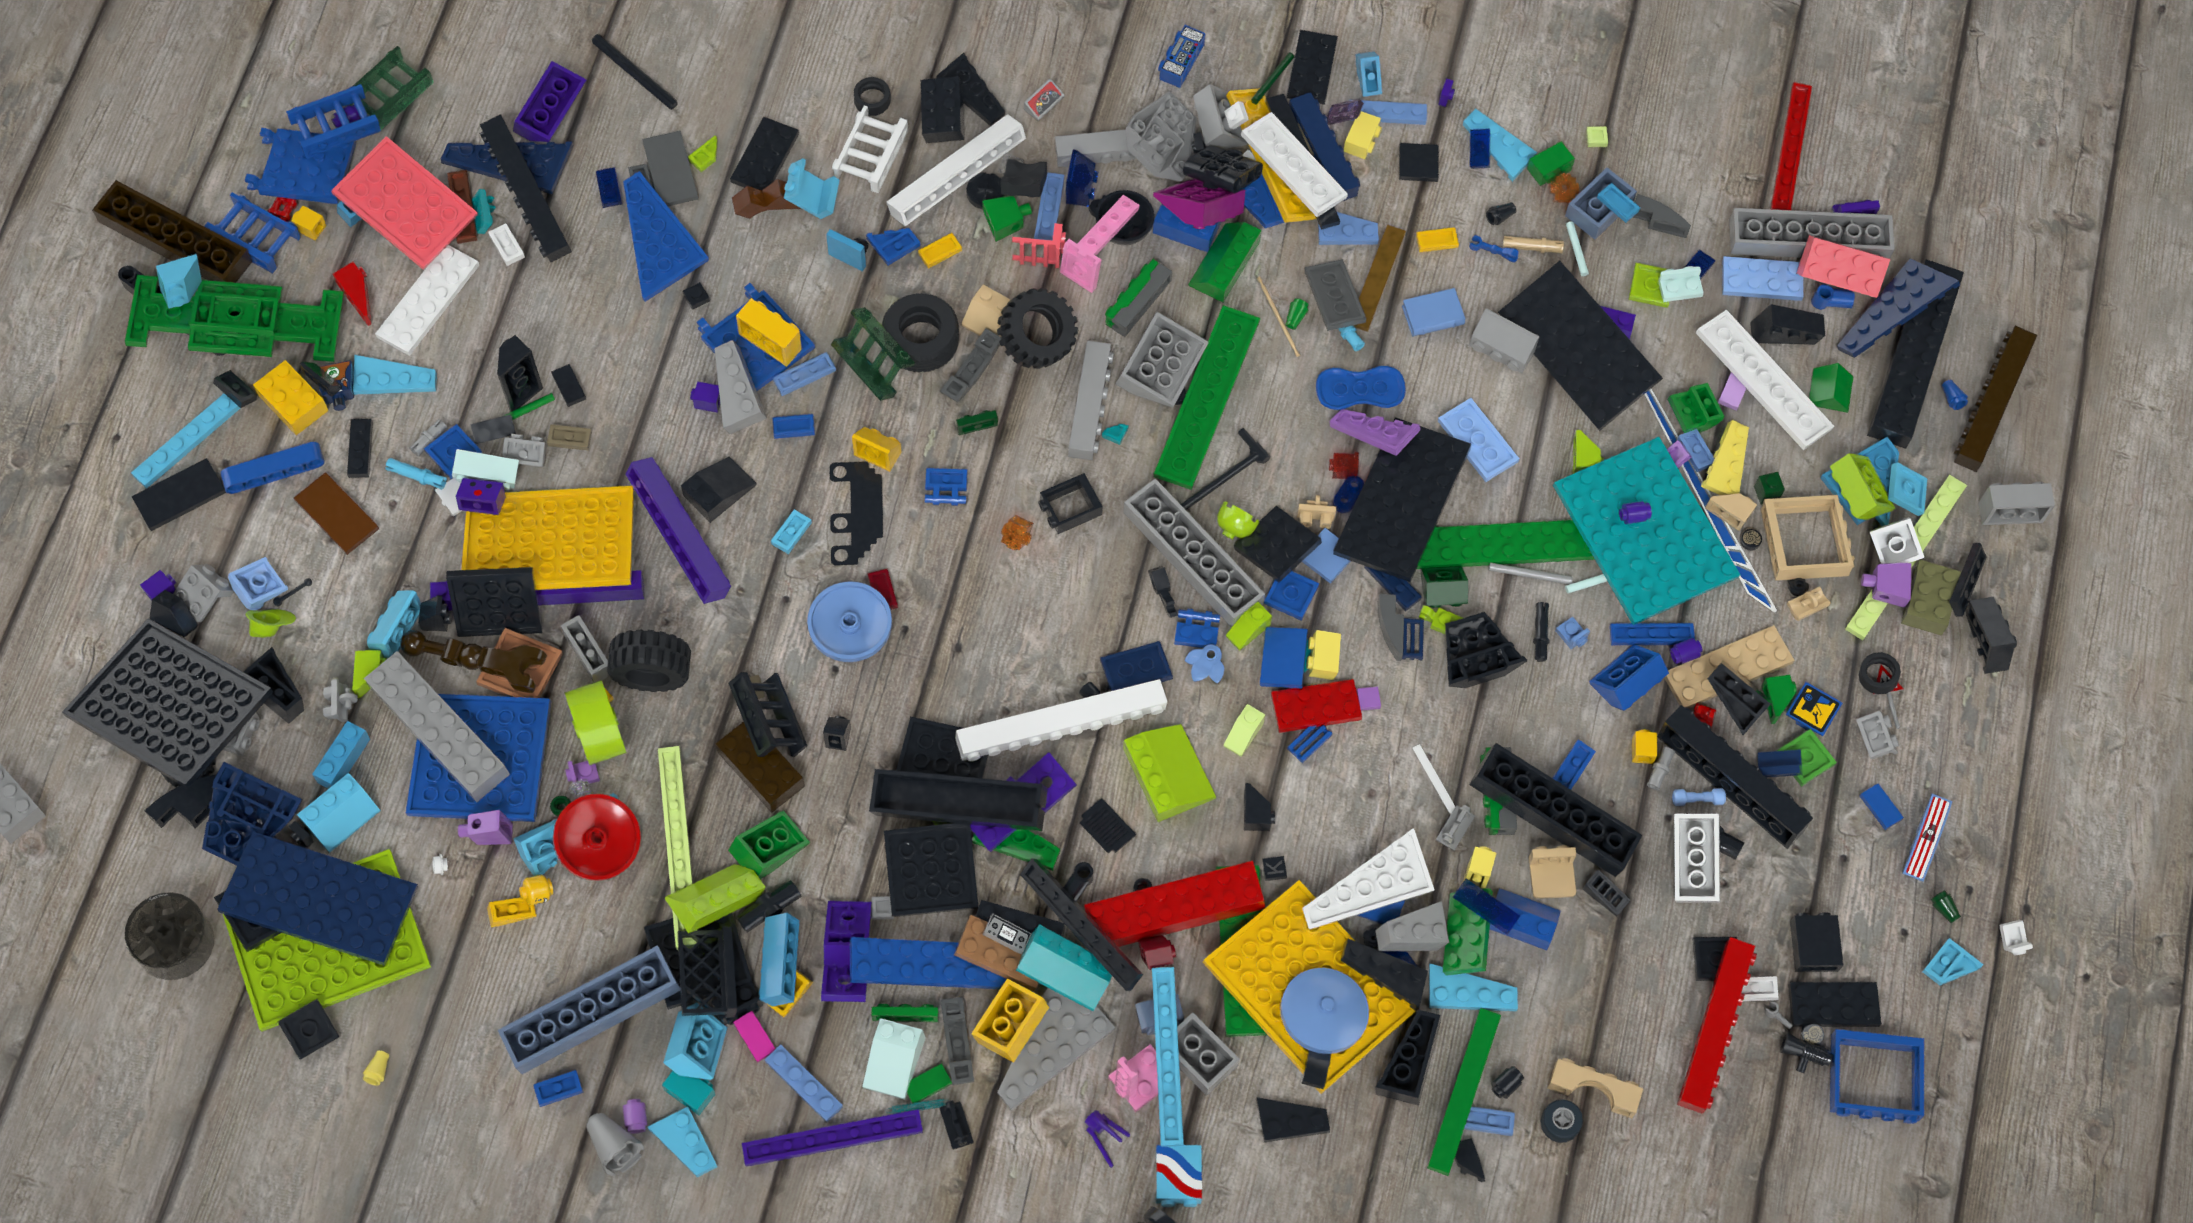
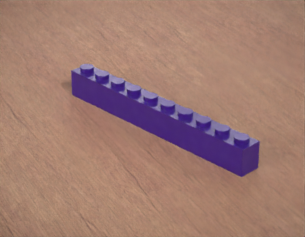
[430,570,644,611]

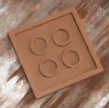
[476,628,563,698]

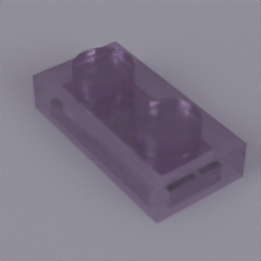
[1327,99,1364,125]

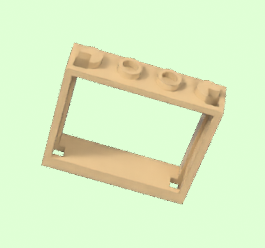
[1761,495,1855,581]

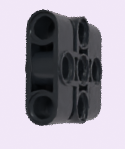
[1183,145,1263,193]

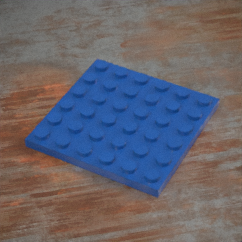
[406,694,551,822]

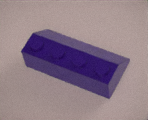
[513,61,587,142]

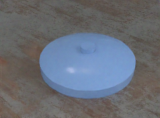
[807,582,892,662]
[1280,968,1369,1054]

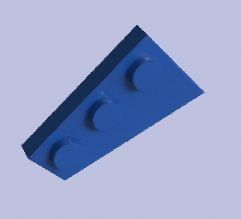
[1243,174,1284,229]

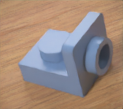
[1555,617,1590,649]

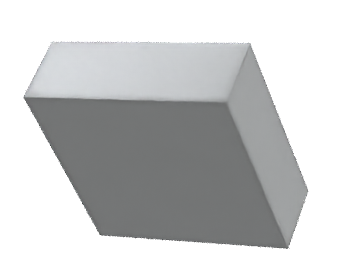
[872,896,894,920]

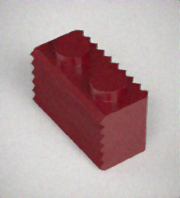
[1138,935,1176,970]

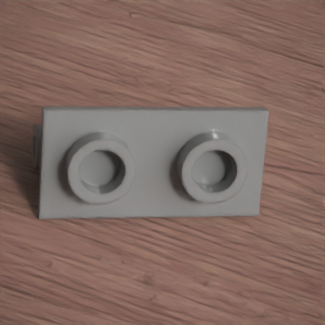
[1436,805,1475,851]

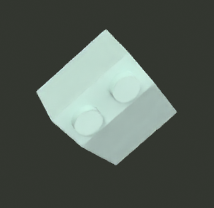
[863,1018,926,1099]

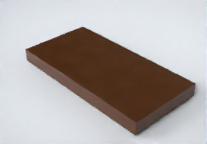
[293,472,379,555]

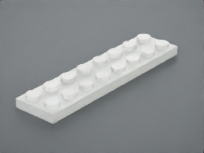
[1696,310,1834,450]

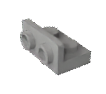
[502,434,548,467]
[1856,710,1899,759]
[223,713,260,756]

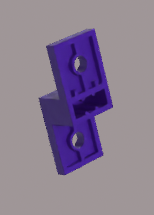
[970,752,1077,852]
[821,901,872,1002]

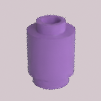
[623,1099,647,1134]

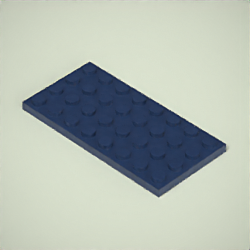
[217,832,418,966]

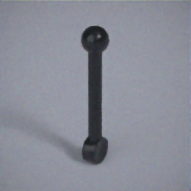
[273,578,312,607]

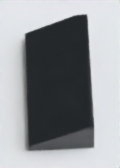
[300,361,342,397]

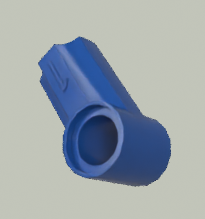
[1811,284,1855,310]

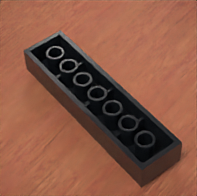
[1657,705,1813,850]
[1469,743,1642,877]

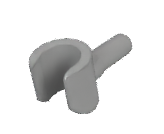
[1765,1002,1793,1029]

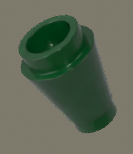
[1930,890,1961,923]

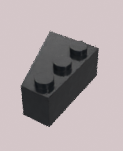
[1750,304,1826,345]
[1966,597,2017,674]
[243,647,304,724]
[1707,661,1773,735]

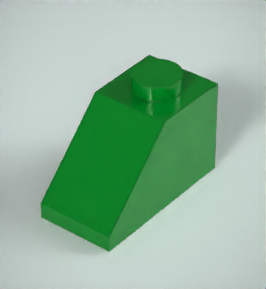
[1761,675,1797,724]

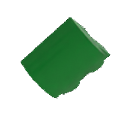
[1667,383,1725,433]

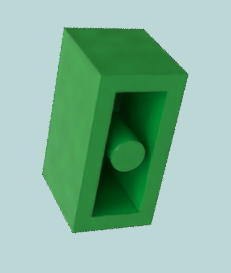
[1527,141,1575,186]

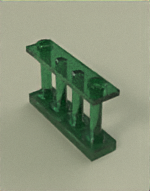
[345,46,434,133]
[831,307,915,401]

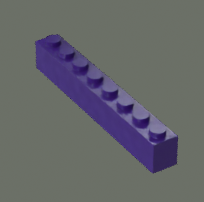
[625,457,731,604]

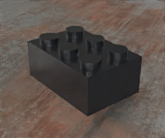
[920,76,965,143]

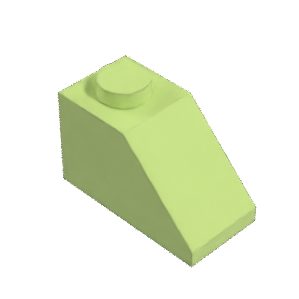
[1223,704,1265,757]

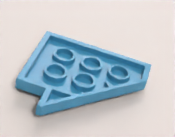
[1821,437,1899,526]

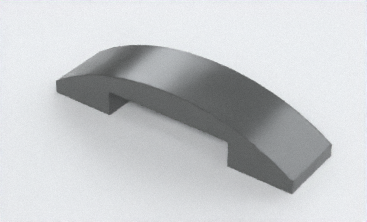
[940,329,1002,403]
[941,997,974,1085]

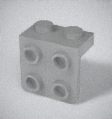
[173,564,234,622]

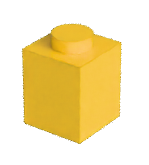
[291,206,326,241]
[1632,729,1657,764]

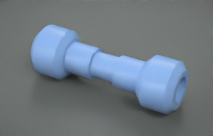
[1672,788,1726,806]

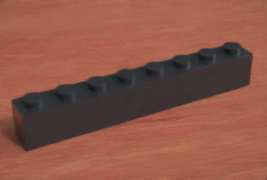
[479,114,572,262]

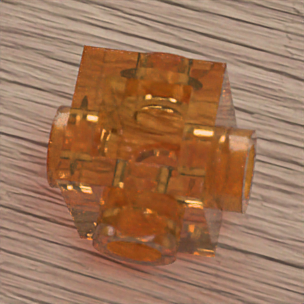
[1550,173,1579,203]
[1001,515,1034,550]

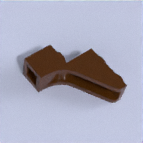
[732,179,802,219]

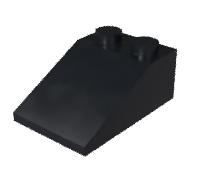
[681,456,757,523]

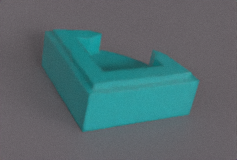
[1102,424,1129,445]

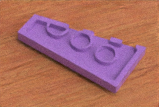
[1330,409,1420,456]

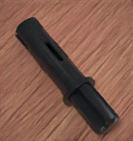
[1533,602,1550,662]

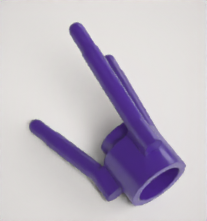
[1085,1110,1130,1168]

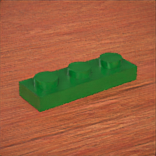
[871,1004,939,1022]

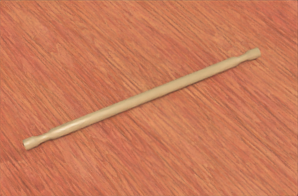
[1257,277,1300,357]

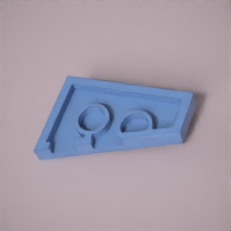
[1318,212,1379,245]

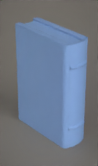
[1402,288,1465,337]

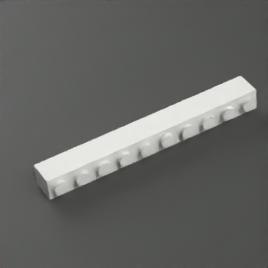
[955,679,1167,761]

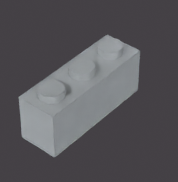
[560,615,609,682]

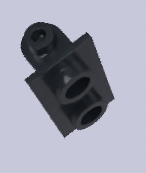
[939,1100,974,1150]

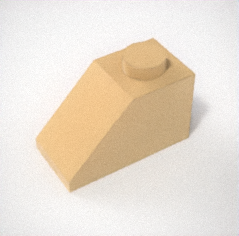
[1705,493,1757,531]

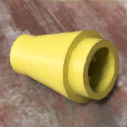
[363,1051,389,1086]

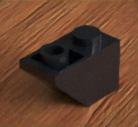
[418,596,452,632]

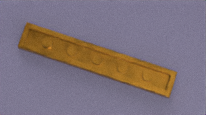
[1353,225,1406,332]

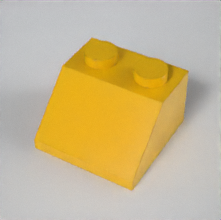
[852,427,902,472]

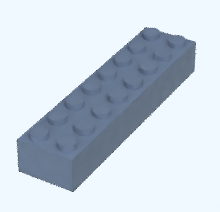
[498,945,680,1074]

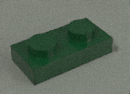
[956,410,998,436]

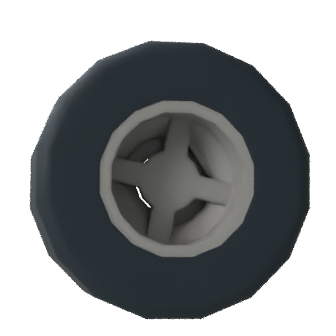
[1541,1099,1583,1143]

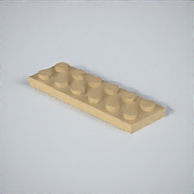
[1664,625,1795,708]

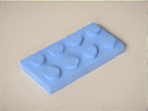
[1722,256,1804,301]
[1438,398,1519,482]

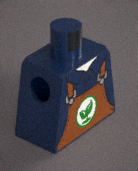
[318,360,354,411]

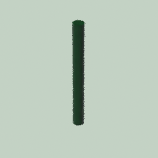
[1251,52,1295,105]

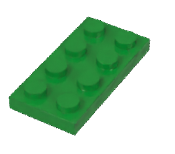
[1443,888,1493,976]

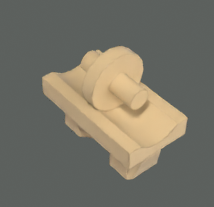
[1297,495,1336,529]
[1787,586,1831,621]

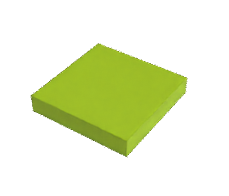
[1628,263,1670,308]

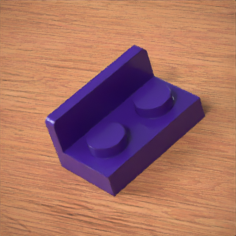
[1832,200,1880,214]

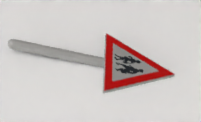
[1873,665,1904,729]

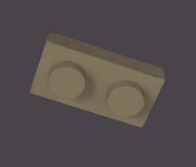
[547,424,592,451]

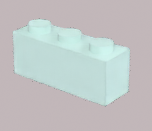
[452,449,519,490]

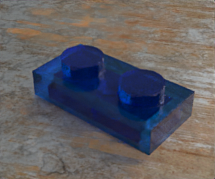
[595,167,622,208]

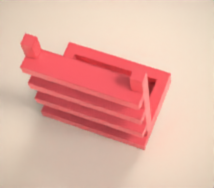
[1012,223,1066,268]

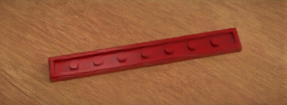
[1770,82,1812,210]

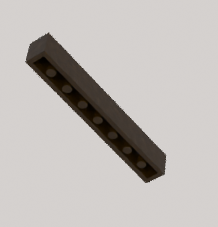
[1954,325,2038,472]

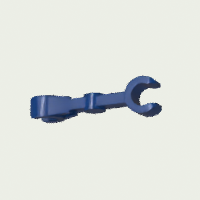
[1469,236,1519,262]

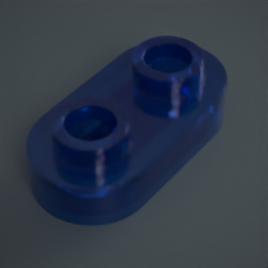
[1333,476,1364,513]

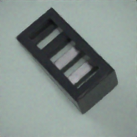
[1583,870,1630,917]

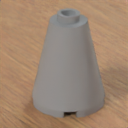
[586,1113,644,1176]

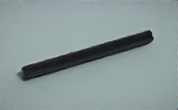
[592,34,678,110]

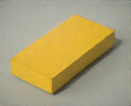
[1416,227,1459,252]
[918,233,962,269]

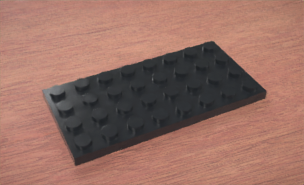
[1498,260,1663,431]
[1333,417,1472,582]

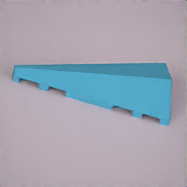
[513,793,619,876]

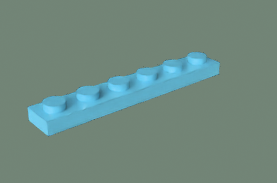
[131,394,241,489]

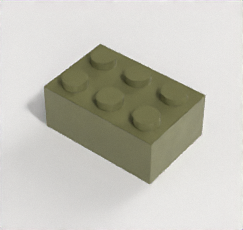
[1901,560,1961,636]

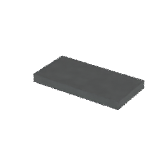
[642,131,698,206]
[1304,259,1366,331]

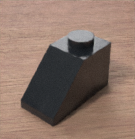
[149,590,198,637]
[823,716,851,751]
[1244,783,1275,831]

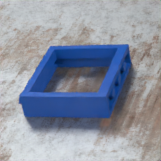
[1830,1029,1924,1124]

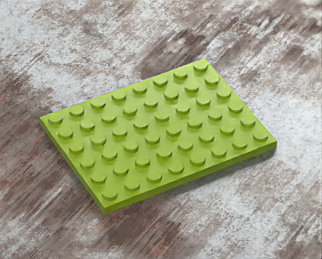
[223,849,431,1032]

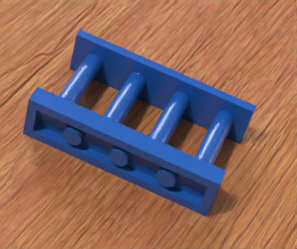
[286,84,381,159]
[204,192,301,274]

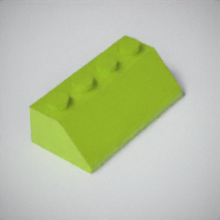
[665,864,766,933]

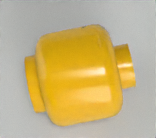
[519,875,553,905]

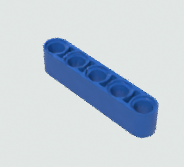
[220,442,325,494]

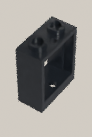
[1038,473,1103,534]

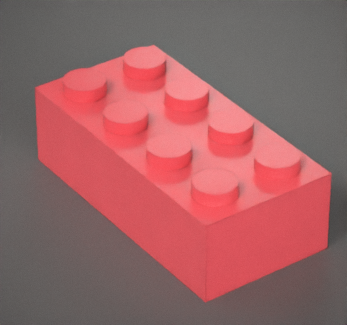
[1797,235,1890,298]

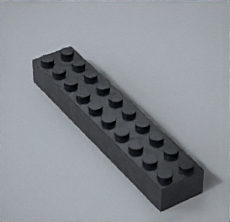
[1867,259,1964,449]

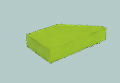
[688,135,717,172]

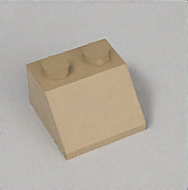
[962,284,1010,337]

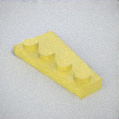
[1701,420,1749,495]

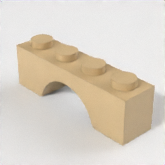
[1547,1058,1643,1118]

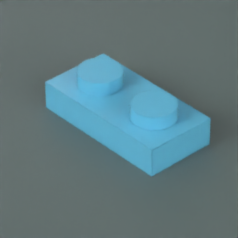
[771,509,812,554]

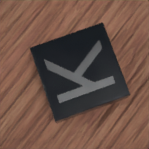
[1262,856,1287,881]

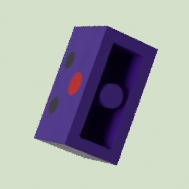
[455,478,506,515]

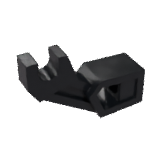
[1148,566,1178,618]

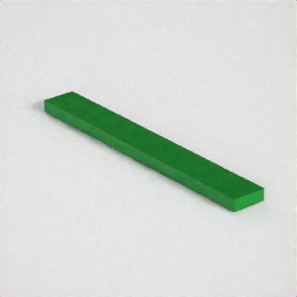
[1427,1008,1501,1176]

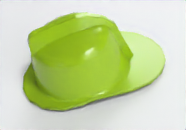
[245,609,296,638]

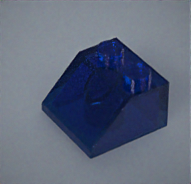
[1066,149,1099,207]

